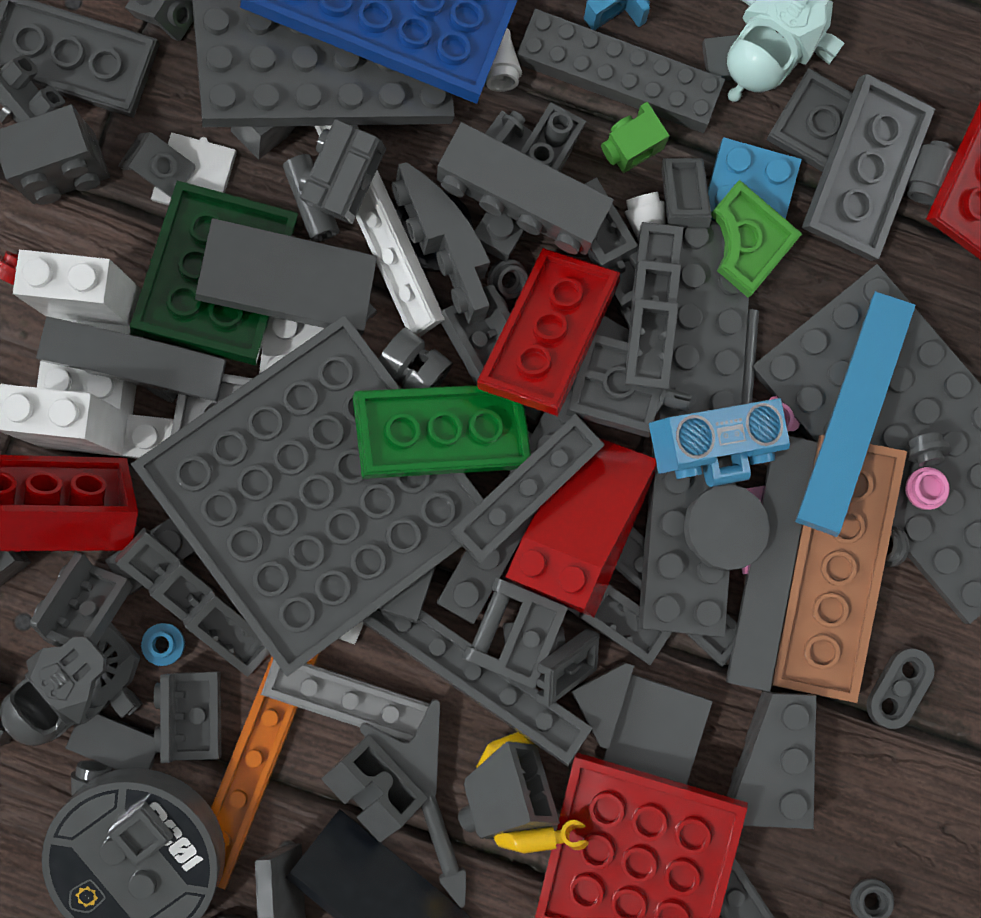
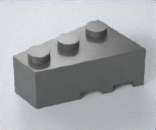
[727,691,816,829]

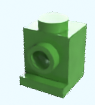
[601,101,670,173]

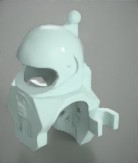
[727,0,844,102]

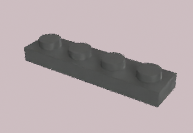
[450,414,604,564]

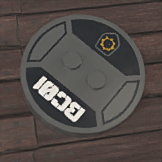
[42,768,226,918]

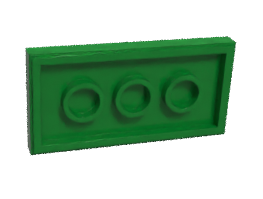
[353,386,531,479]

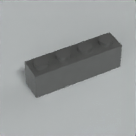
[437,122,614,255]

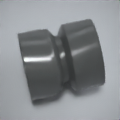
[378,327,453,389]

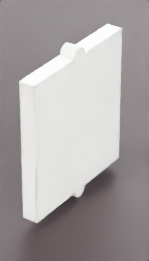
[151,132,237,205]

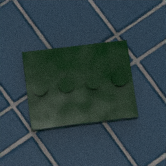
[130,180,298,366]

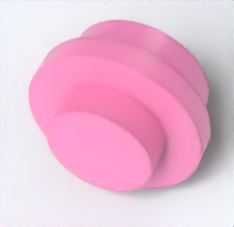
[905,467,950,510]

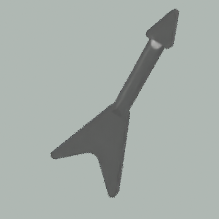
[360,699,466,907]

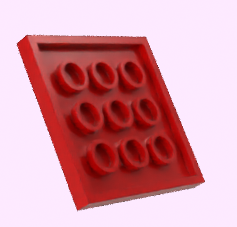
[535,752,748,918]

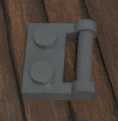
[462,577,568,689]

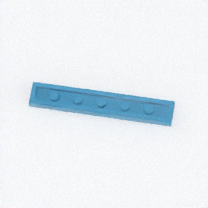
[795,291,916,537]

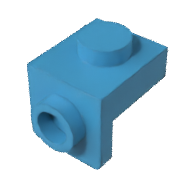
[584,0,650,30]

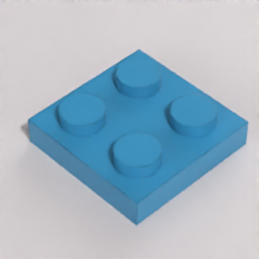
[708,137,802,221]

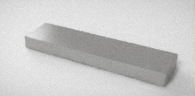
[261,659,430,741]

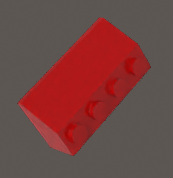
[0,455,138,552]

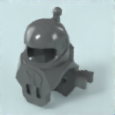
[0,623,143,746]

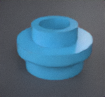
[141,623,185,666]

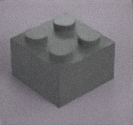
[0,104,110,205]

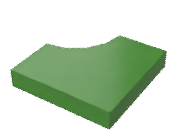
[711,180,802,298]

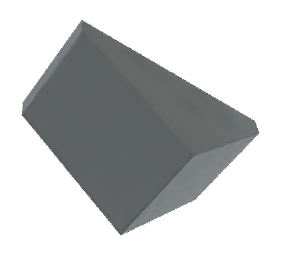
[570,662,634,749]

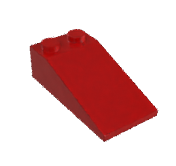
[506,438,657,618]

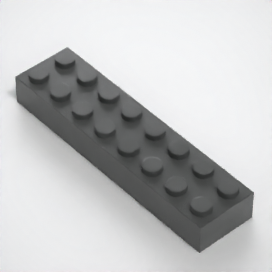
[517,9,725,134]

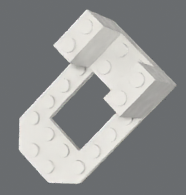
[0,249,324,458]

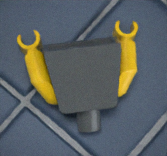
[458,732,589,854]

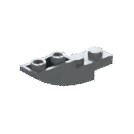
[475,102,586,263]
[392,162,490,325]

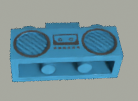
[649,398,790,487]

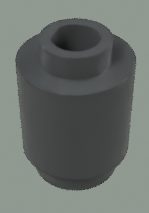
[907,141,957,206]

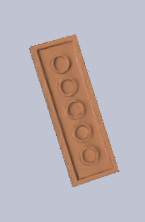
[771,435,907,703]

